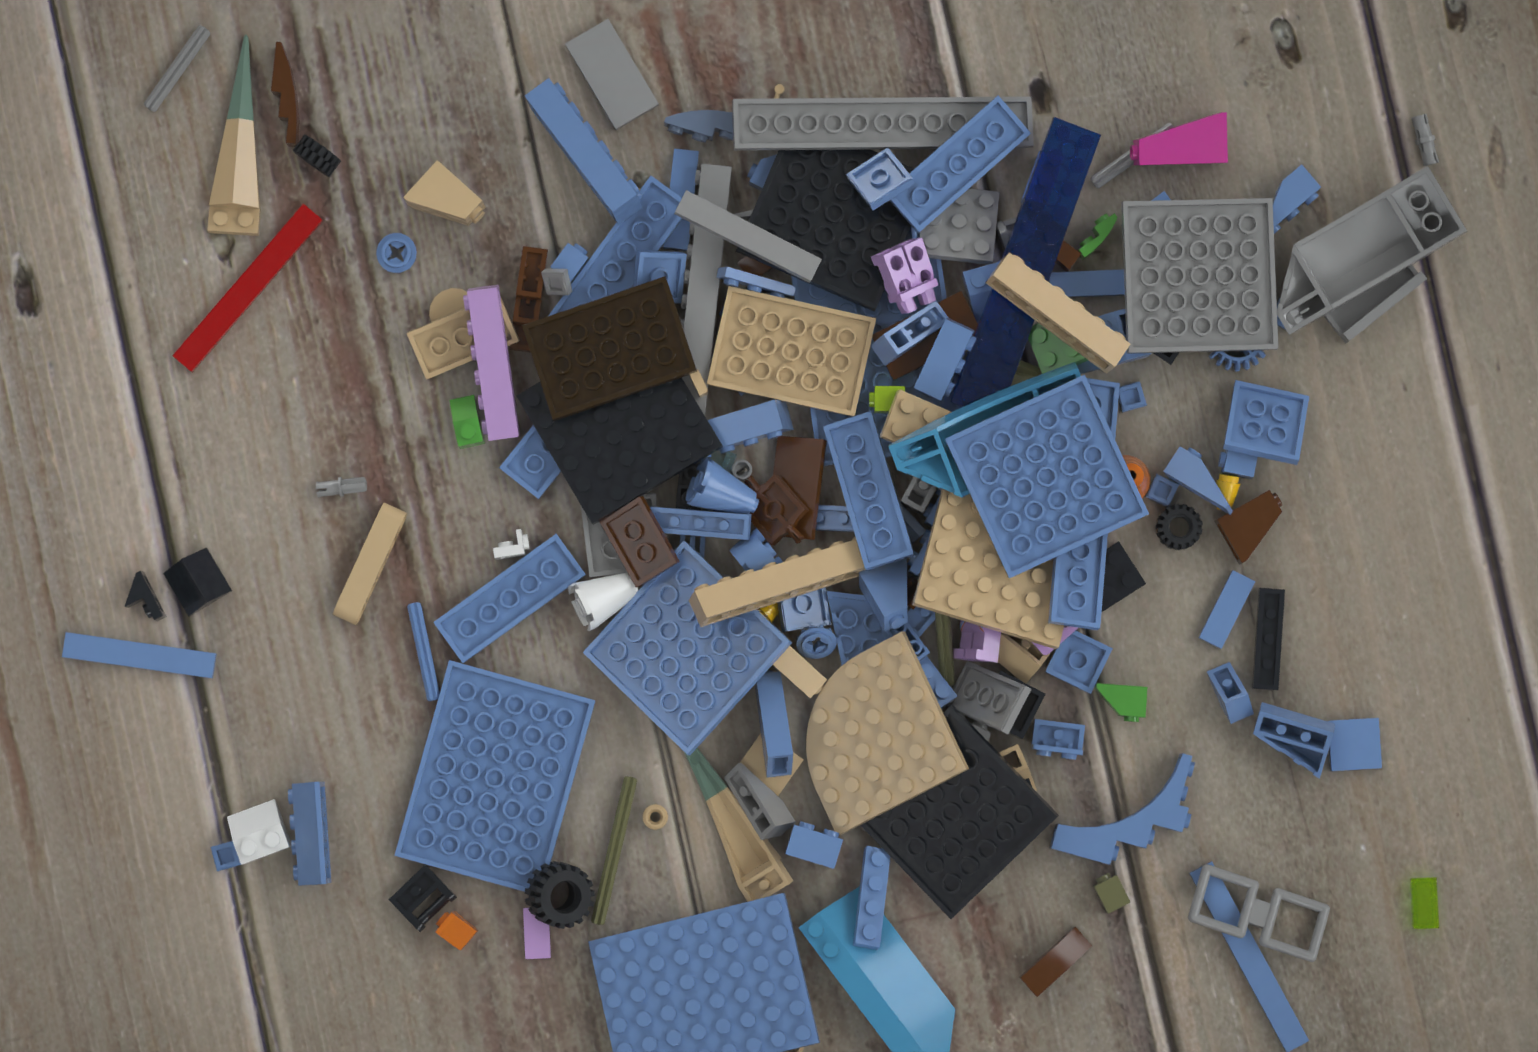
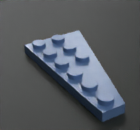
[826,591,884,666]

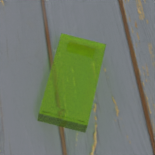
[1410,877,1439,929]

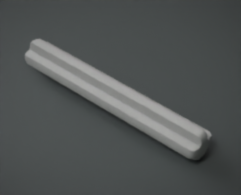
[144,25,210,112]
[1091,123,1174,189]

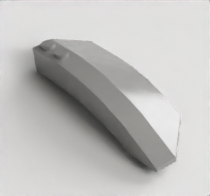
[1277,166,1468,335]

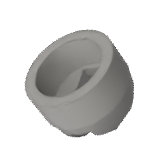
[732,460,752,481]

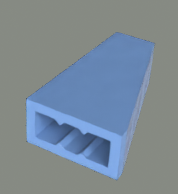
[755,670,793,778]

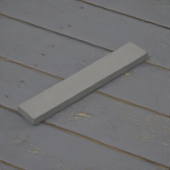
[674,190,822,283]

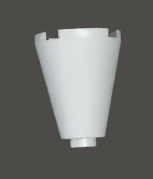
[568,572,641,631]

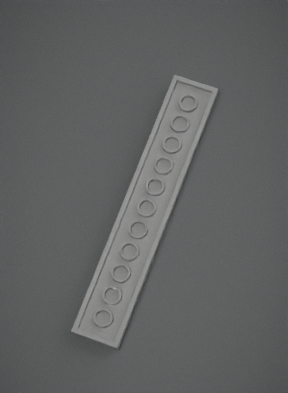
[732,97,1034,151]

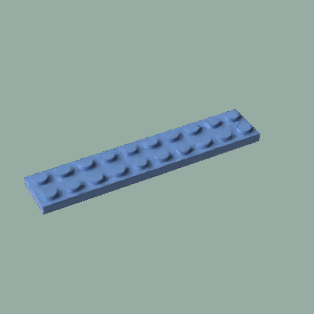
[1048,378,1120,630]

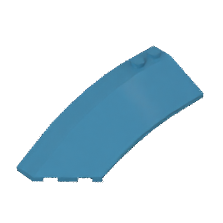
[799,886,956,1052]

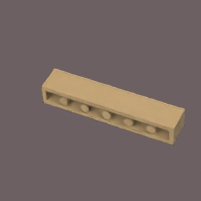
[986,253,1131,374]

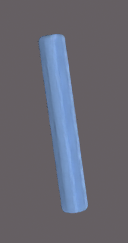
[407,602,440,701]

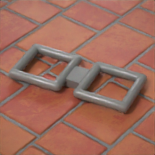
[1188,864,1330,962]

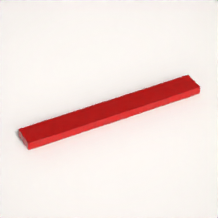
[172,204,323,373]

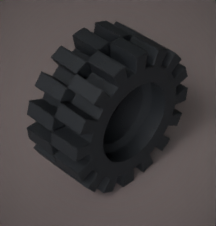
[293,134,341,177]
[1156,504,1203,550]

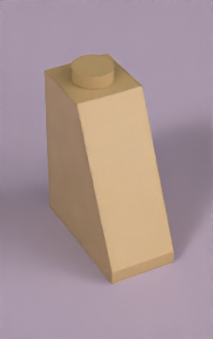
[773,646,827,698]

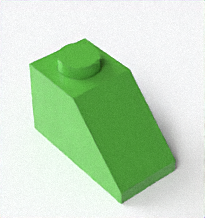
[450,395,485,449]
[1095,683,1148,722]

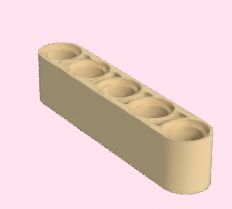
[333,502,407,625]

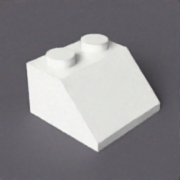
[227,799,291,865]

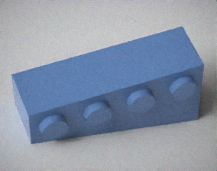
[702,399,794,460]

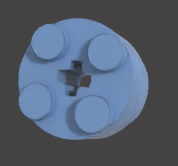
[729,528,783,571]

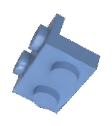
[1031,719,1085,760]

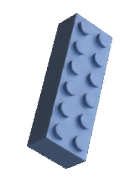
[525,78,643,225]

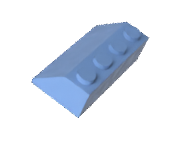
[288,782,332,886]

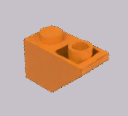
[435,911,478,951]

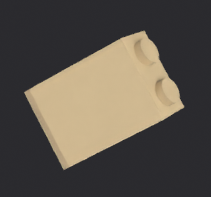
[403,160,486,226]

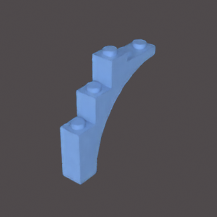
[1050,753,1195,865]

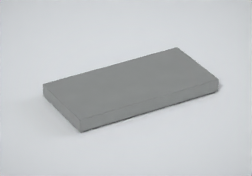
[565,19,659,130]
[946,661,1031,735]

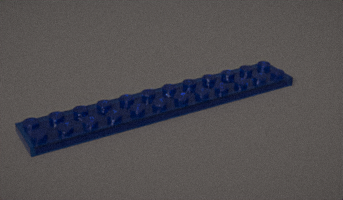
[950,117,1101,407]

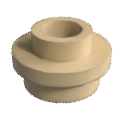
[643,804,668,830]

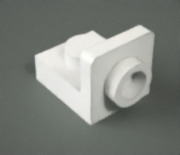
[493,529,530,560]

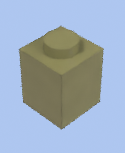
[1092,872,1130,914]

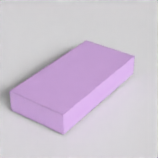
[523,908,551,959]

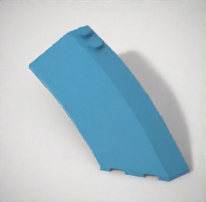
[888,362,1081,498]

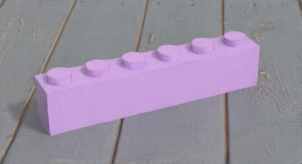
[463,285,520,441]

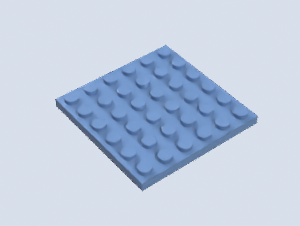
[945,375,1149,578]
[583,541,792,755]

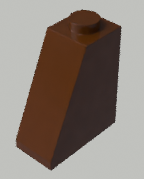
[1214,490,1282,564]

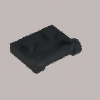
[388,864,457,932]

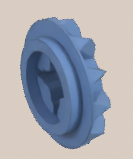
[376,233,417,273]
[796,624,837,659]

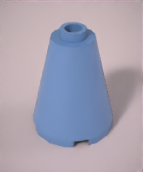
[686,457,759,514]

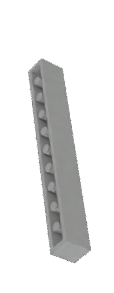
[680,164,732,415]

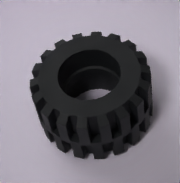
[525,861,595,929]

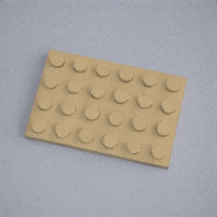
[707,286,876,417]

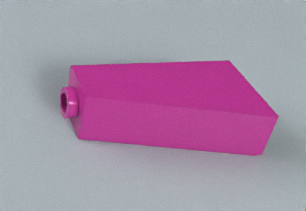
[1130,112,1228,166]

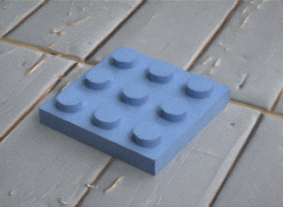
[1223,380,1309,465]

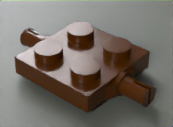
[744,474,809,546]

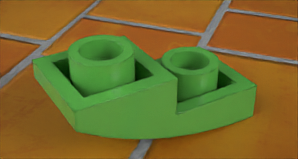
[1078,213,1117,261]

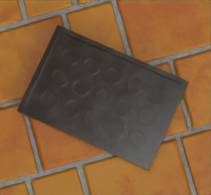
[522,276,697,421]

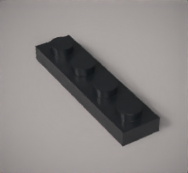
[1252,588,1285,690]

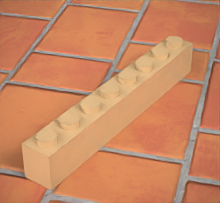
[689,536,866,627]

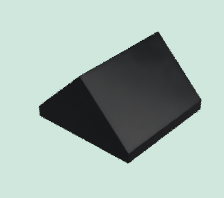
[163,548,232,617]

